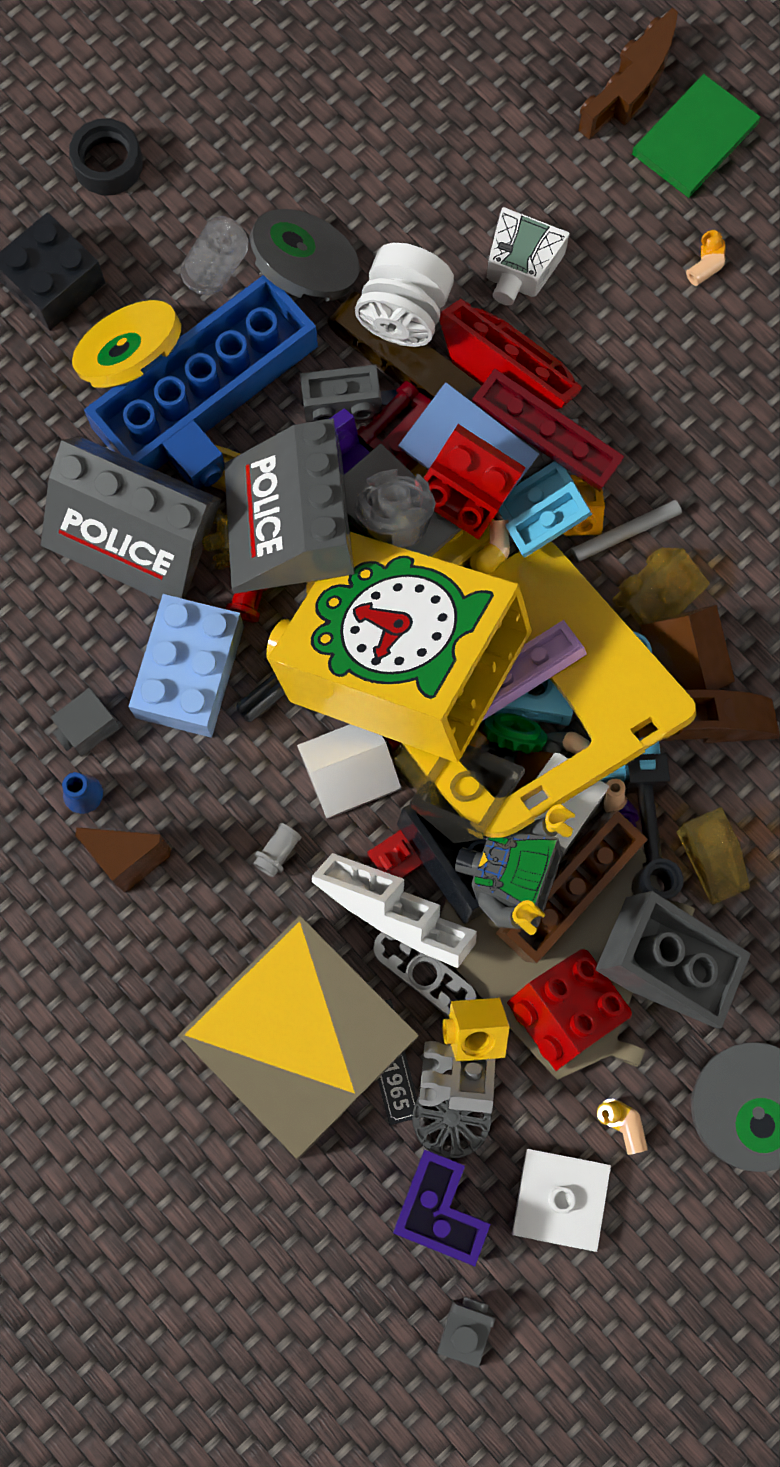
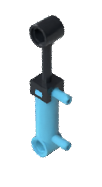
[601,632,683,901]

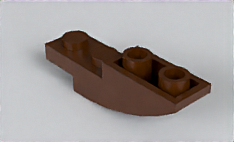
[578,8,678,139]
[633,690,780,744]

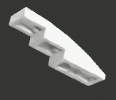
[312,853,477,968]

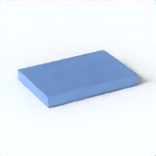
[398,382,539,504]

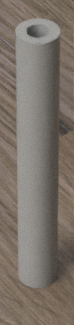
[571,500,682,563]

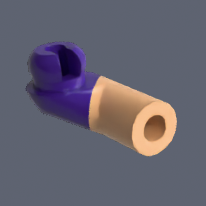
[604,779,639,827]

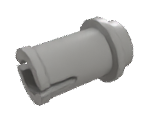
[253,823,302,877]

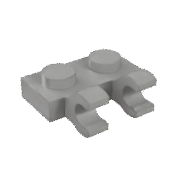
[419,1041,495,1113]

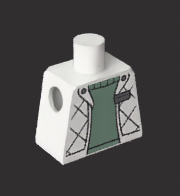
[487,207,569,305]

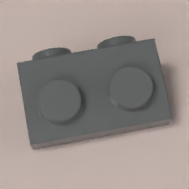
[300,365,382,422]

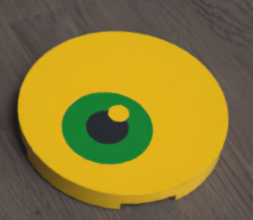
[72,300,181,388]

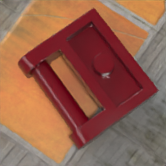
[357,381,432,471]

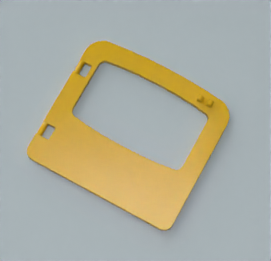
[402,542,696,838]

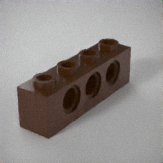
[496,811,648,963]

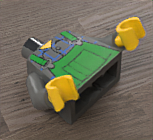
[455,804,575,935]

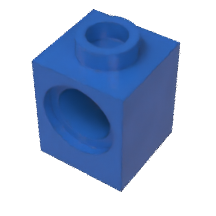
[162,420,225,489]

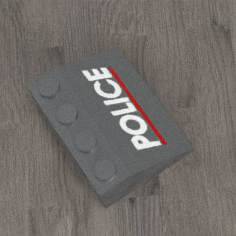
[224,418,354,594]
[40,436,222,600]

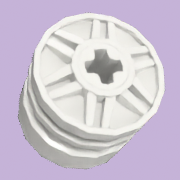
[355,242,454,347]

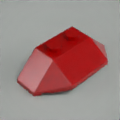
[439,299,582,409]

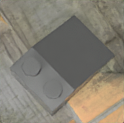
[595,891,751,1029]

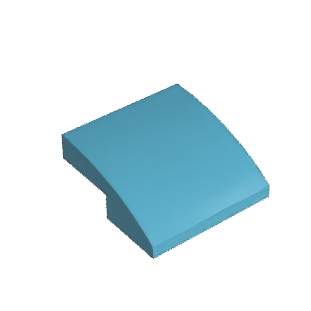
[499,461,593,558]

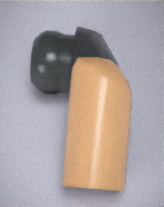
[541,732,591,755]

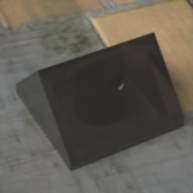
[410,745,525,843]

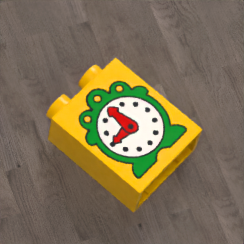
[267,532,532,763]

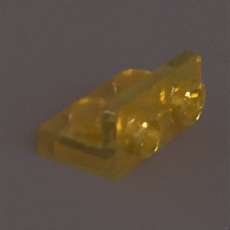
[612,548,710,624]

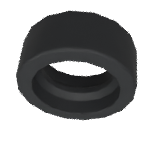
[69,118,143,195]

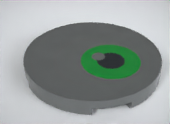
[248,209,360,301]
[691,1042,780,1172]

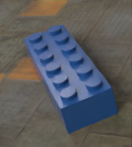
[84,275,318,470]

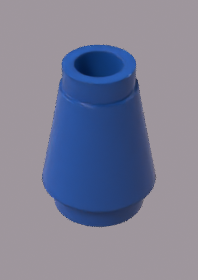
[62,772,103,814]

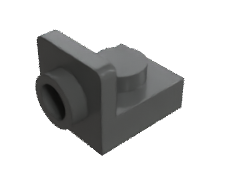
[437,1296,496,1368]

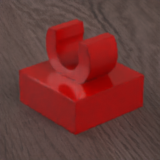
[367,830,423,879]

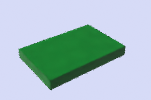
[632,74,761,198]

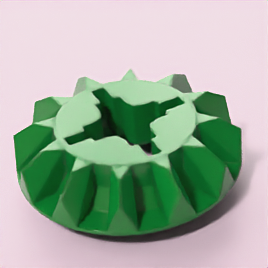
[482,713,547,754]

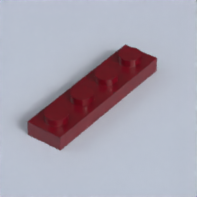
[472,369,625,492]

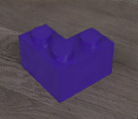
[393,1149,491,1267]

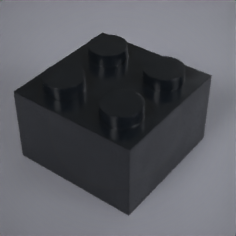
[0,212,106,331]

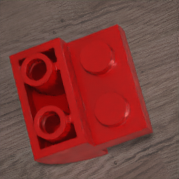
[419,424,526,540]

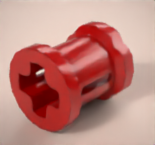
[225,588,268,622]

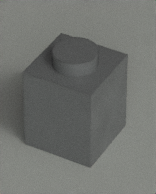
[50,688,120,757]

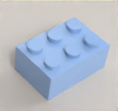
[128,594,244,738]

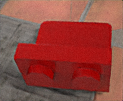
[507,949,632,1071]

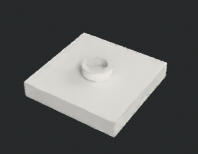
[512,1149,611,1252]

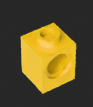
[442,998,510,1061]

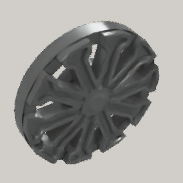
[412,1088,491,1159]

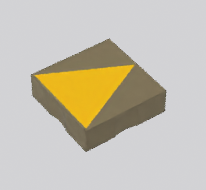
[178,915,419,1159]

